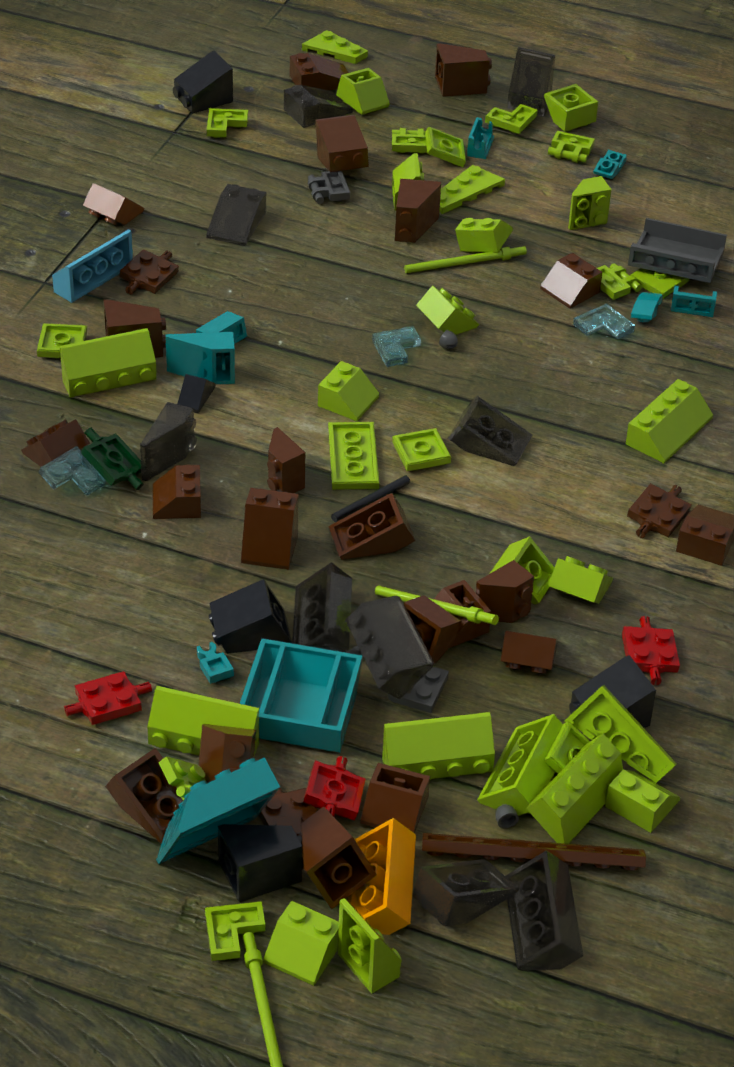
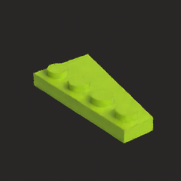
[440,165,505,214]
[564,685,677,783]

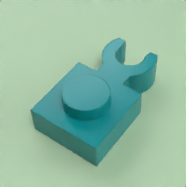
[197,642,234,684]

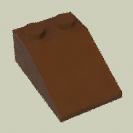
[290,53,349,95]
[329,493,415,560]
[676,504,734,566]
[105,748,184,844]

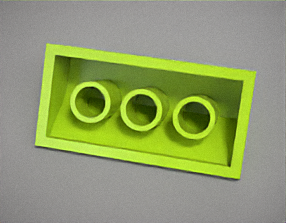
[60,328,157,397]
[626,379,713,463]
[147,686,259,756]
[382,712,495,780]
[477,714,563,816]
[526,733,623,844]

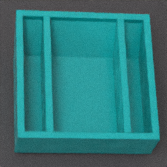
[240,638,363,752]
[156,757,280,864]

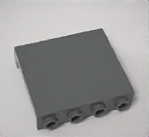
[628,218,727,283]

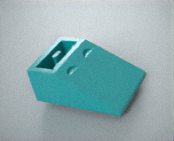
[165,332,235,384]

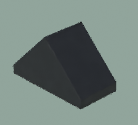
[177,374,216,414]

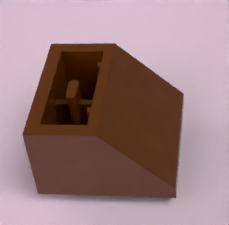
[21,419,90,469]
[434,580,491,648]
[360,763,430,833]

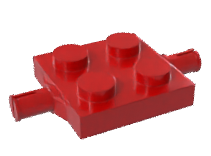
[622,616,680,685]
[64,671,152,725]
[303,756,366,820]

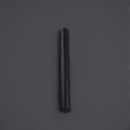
[331,475,410,523]

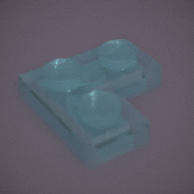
[573,303,635,339]
[372,326,421,367]
[39,446,106,496]

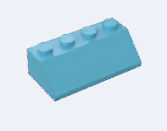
[52,229,133,303]

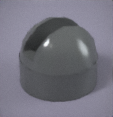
[439,330,458,349]
[495,804,519,829]

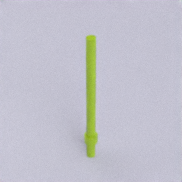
[404,246,527,274]
[375,585,499,625]
[243,932,283,1067]

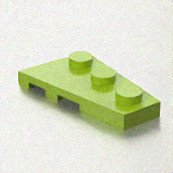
[302,30,368,64]

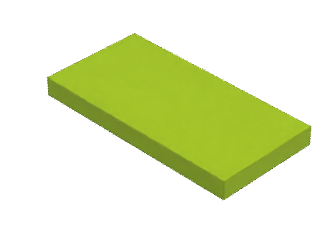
[328,422,379,490]

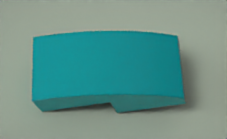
[593,150,627,179]
[631,292,663,322]

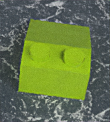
[338,898,402,994]

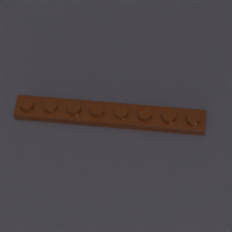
[422,833,646,871]

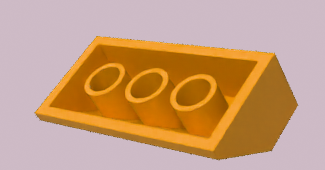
[348,818,416,935]

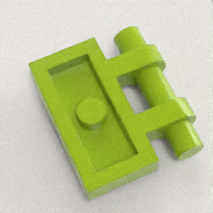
[392,128,427,154]
[547,131,595,163]
[597,263,642,300]
[159,756,207,800]

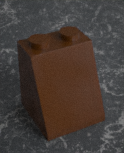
[435,43,492,97]
[315,115,369,172]
[395,179,441,243]
[103,299,166,358]
[241,487,299,570]
[301,806,377,910]

